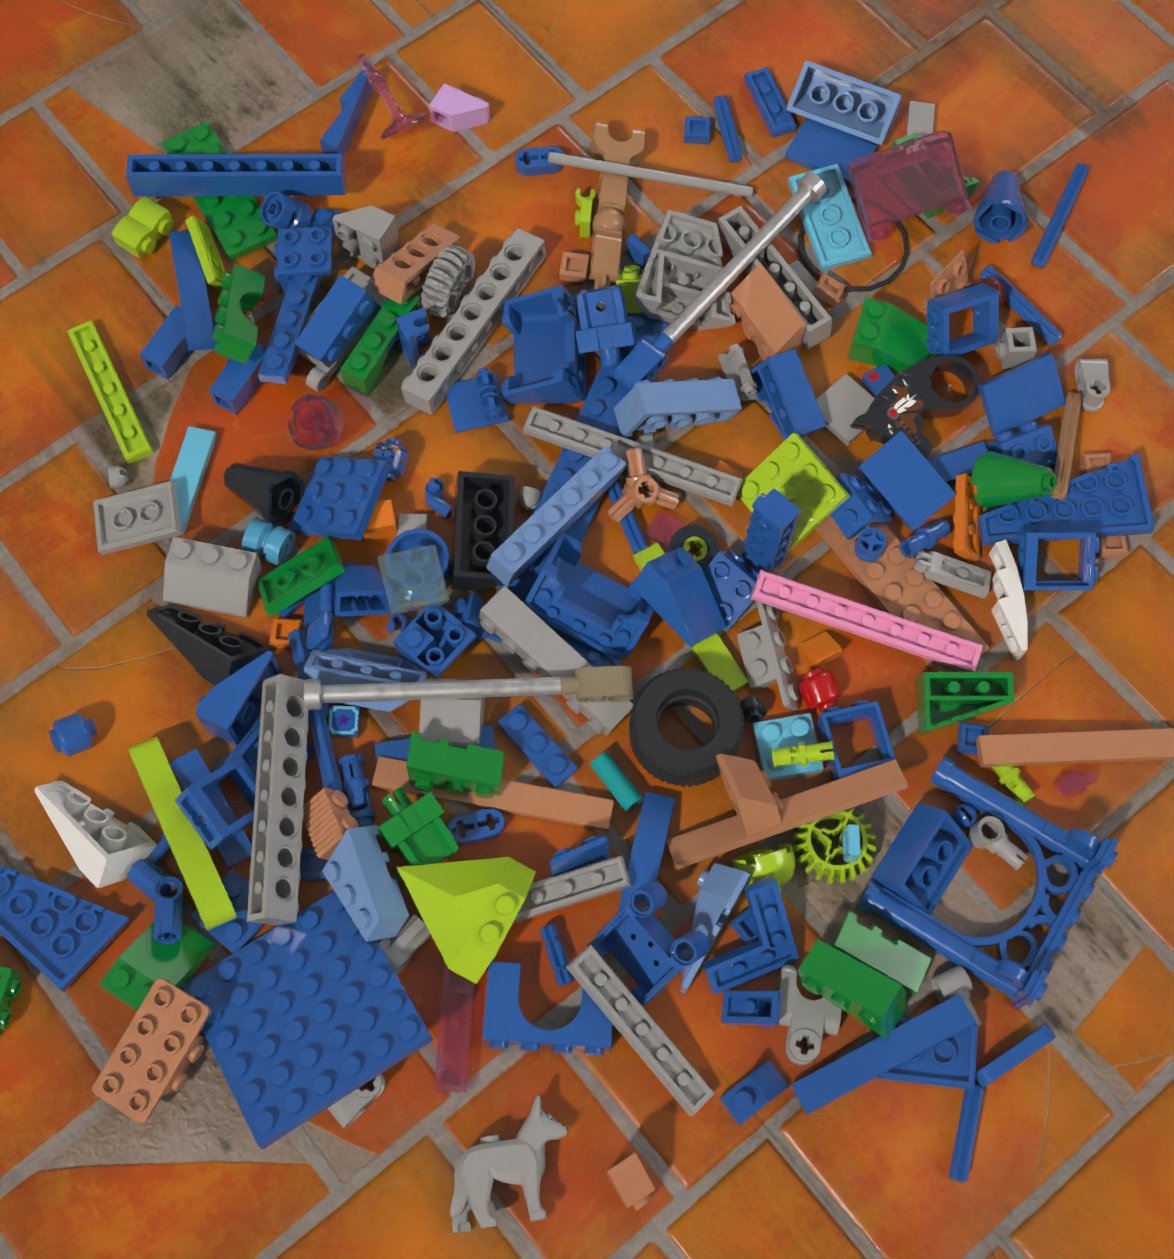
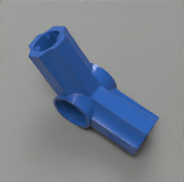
[127,858,185,944]

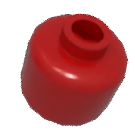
[798,667,842,712]

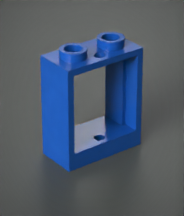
[926,283,999,356]
[1017,529,1100,590]
[816,700,896,781]
[174,756,256,850]

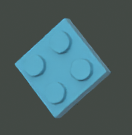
[751,713,824,781]

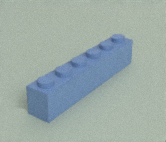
[486,445,627,587]

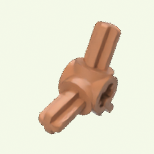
[607,447,680,522]

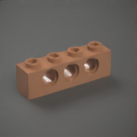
[373,223,461,304]

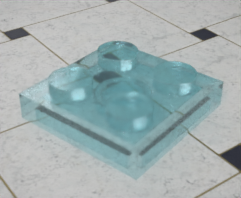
[377,545,449,615]

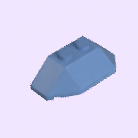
[304,648,428,712]

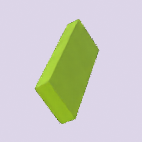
[185,215,225,292]

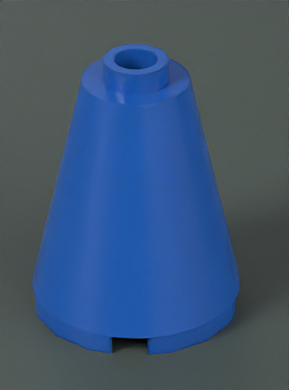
[973,171,1028,243]

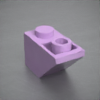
[429,83,490,132]

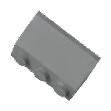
[163,537,263,618]

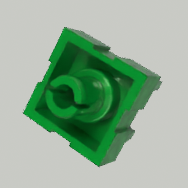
[378,787,459,866]

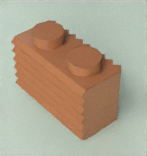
[303,787,359,860]

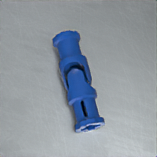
[338,754,380,843]

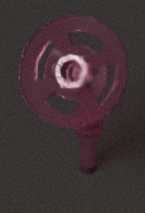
[357,54,427,140]

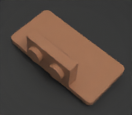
[92,978,211,1123]

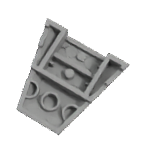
[633,209,736,331]

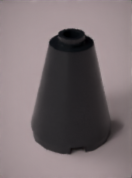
[224,463,305,526]

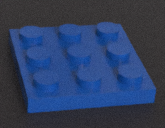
[289,457,391,540]

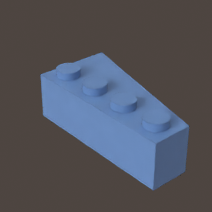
[614,377,742,438]

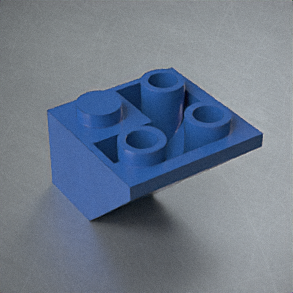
[393,599,477,679]

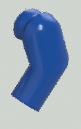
[425,478,454,519]

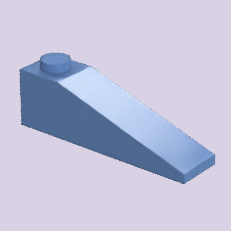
[680,863,750,994]

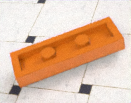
[953,473,980,562]

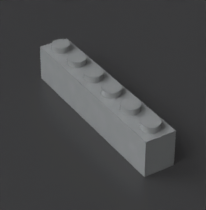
[718,206,832,349]
[479,586,633,737]

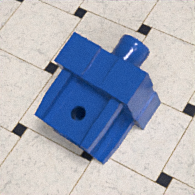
[575,284,637,367]

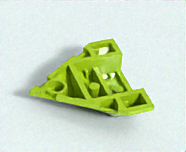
[396,857,536,984]

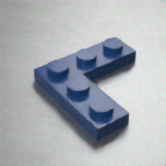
[702,876,799,995]

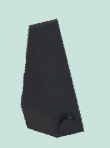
[147,604,273,686]

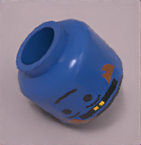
[371,438,409,482]

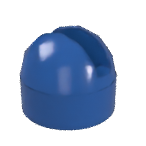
[951,804,977,829]

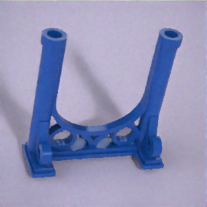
[856,756,1119,1010]

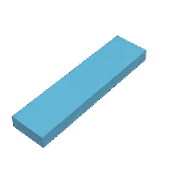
[170,426,217,534]

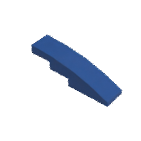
[618,792,675,911]

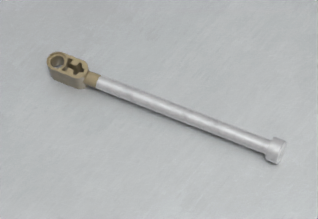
[304,666,633,710]

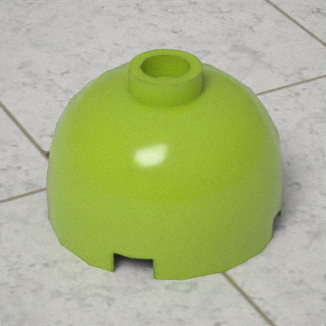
[732,844,795,893]

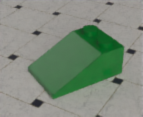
[847,297,933,373]
[99,922,215,1011]

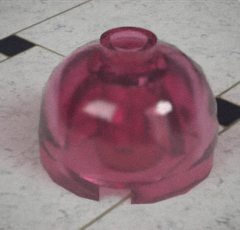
[288,394,345,451]

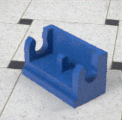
[396,308,431,368]

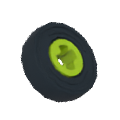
[668,525,719,571]

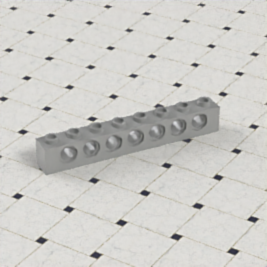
[401,228,546,416]
[247,674,309,926]

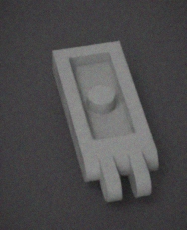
[914,551,991,599]

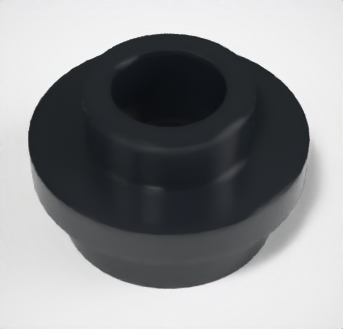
[740,697,767,723]

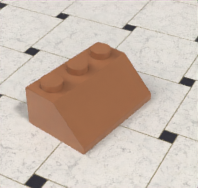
[730,264,806,360]

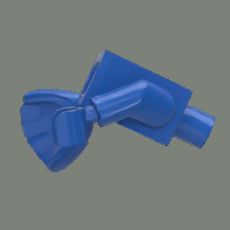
[306,562,407,650]

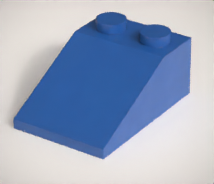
[631,547,726,647]
[196,650,283,746]

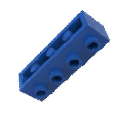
[742,488,801,573]

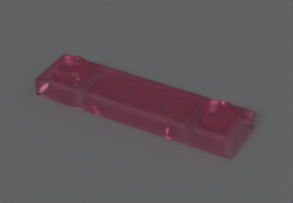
[434,962,475,1093]

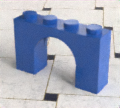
[139,305,267,415]
[482,962,615,1056]

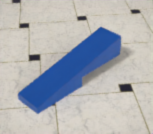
[320,63,375,158]

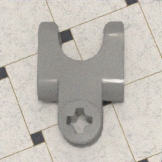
[777,964,842,1065]

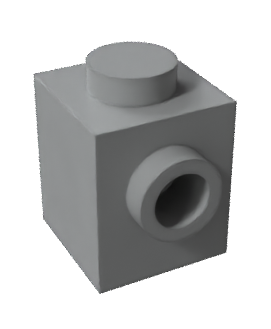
[995,327,1037,369]

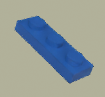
[497,704,578,789]

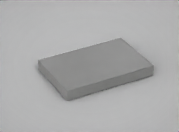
[93,480,182,555]

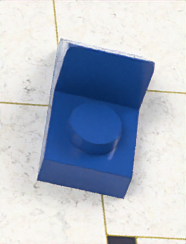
[721,991,782,1029]
[719,1060,789,1126]

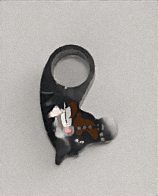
[850,356,980,458]

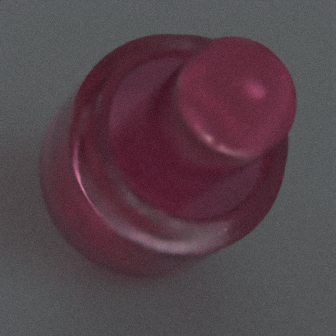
[1054,770,1098,797]

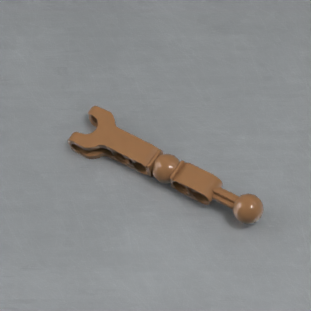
[588,121,645,309]

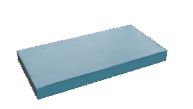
[787,164,872,271]

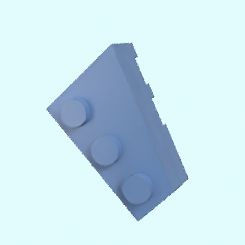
[322,825,409,942]

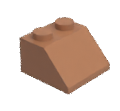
[716,753,783,836]

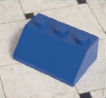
[871,803,973,915]

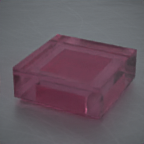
[645,510,684,548]

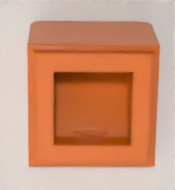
[800,631,843,669]

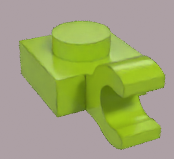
[575,188,595,237]

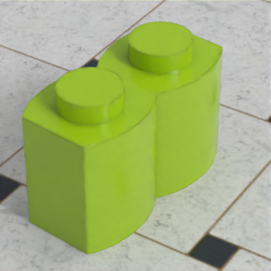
[111,196,174,259]

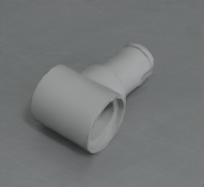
[968,816,1028,871]
[930,965,982,1027]

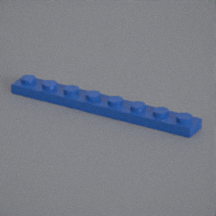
[258,208,341,384]

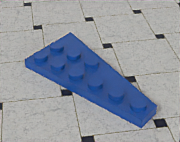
[977,453,1155,546]
[0,865,132,992]

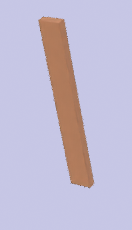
[976,728,1174,767]
[372,756,614,832]
[666,759,908,870]

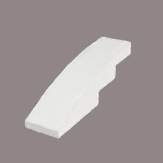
[989,539,1028,661]

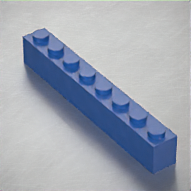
[126,154,346,196]

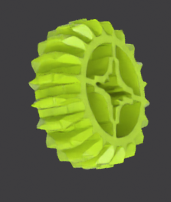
[793,807,876,885]

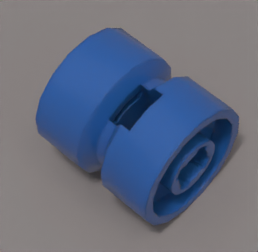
[260,191,311,229]

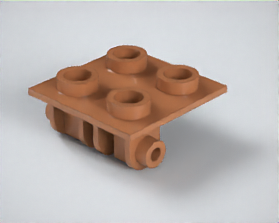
[921,250,970,314]

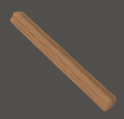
[1051,392,1082,501]

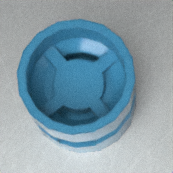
[242,517,295,566]

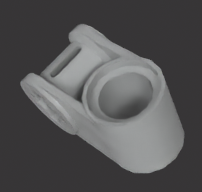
[1075,359,1111,412]
[327,1074,386,1129]

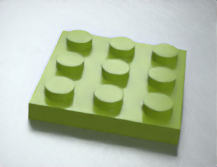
[737,432,850,553]

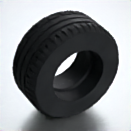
[629,668,744,787]

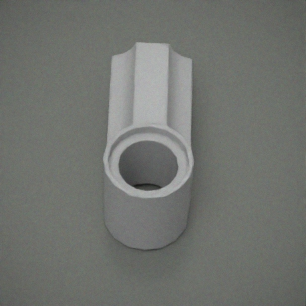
[379,914,431,975]

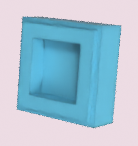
[842,825,861,862]

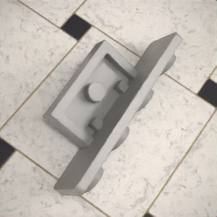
[737,601,800,711]

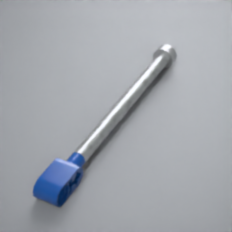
[613,172,827,390]

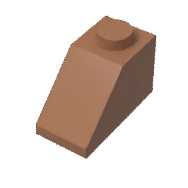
[606,1153,655,1211]

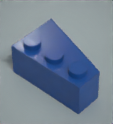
[294,275,382,368]
[750,349,826,440]

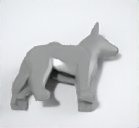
[450,1095,569,1233]

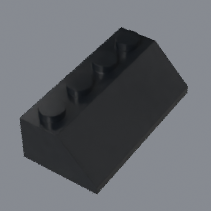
[450,471,515,591]

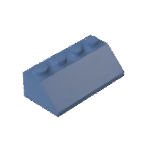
[786,60,902,146]

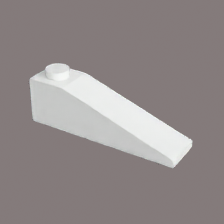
[34,780,157,888]

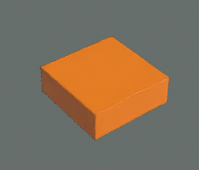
[269,617,303,650]

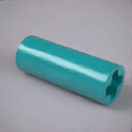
[590,751,644,812]

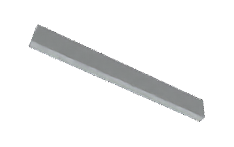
[523,406,743,507]

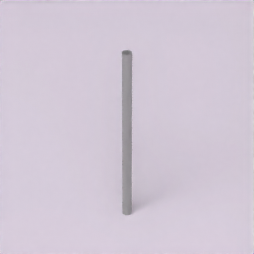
[547,152,753,197]

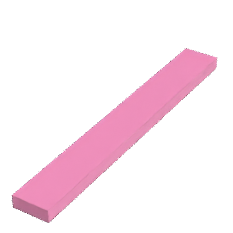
[751,570,983,672]

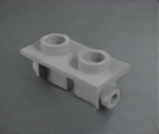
[718,344,758,401]

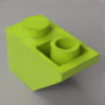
[616,265,644,313]

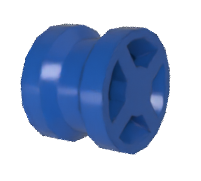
[854,527,886,563]

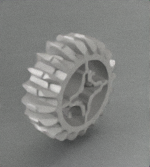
[421,244,475,319]

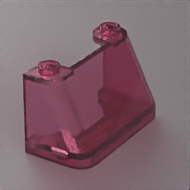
[848,131,972,242]

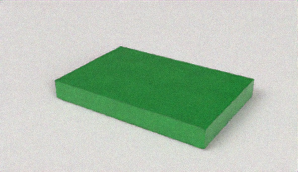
[257,536,345,617]

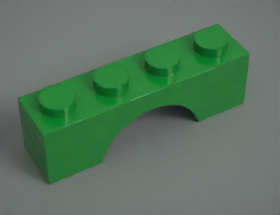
[212,264,265,364]
[340,294,422,397]

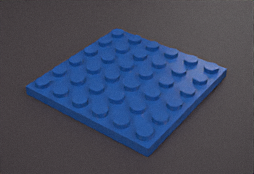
[182,891,434,1150]

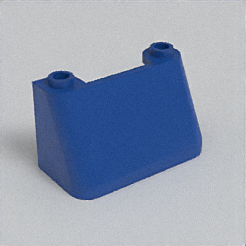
[501,285,587,404]
[525,531,654,659]

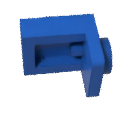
[452,593,489,645]

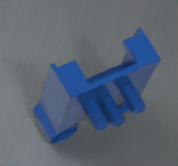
[587,882,710,1006]

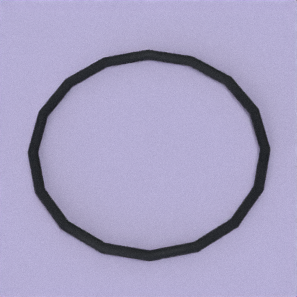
[797,198,910,292]

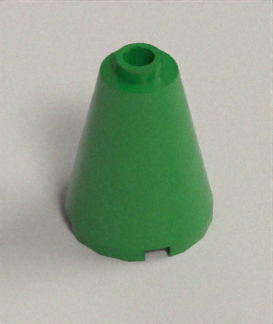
[971,451,1057,508]

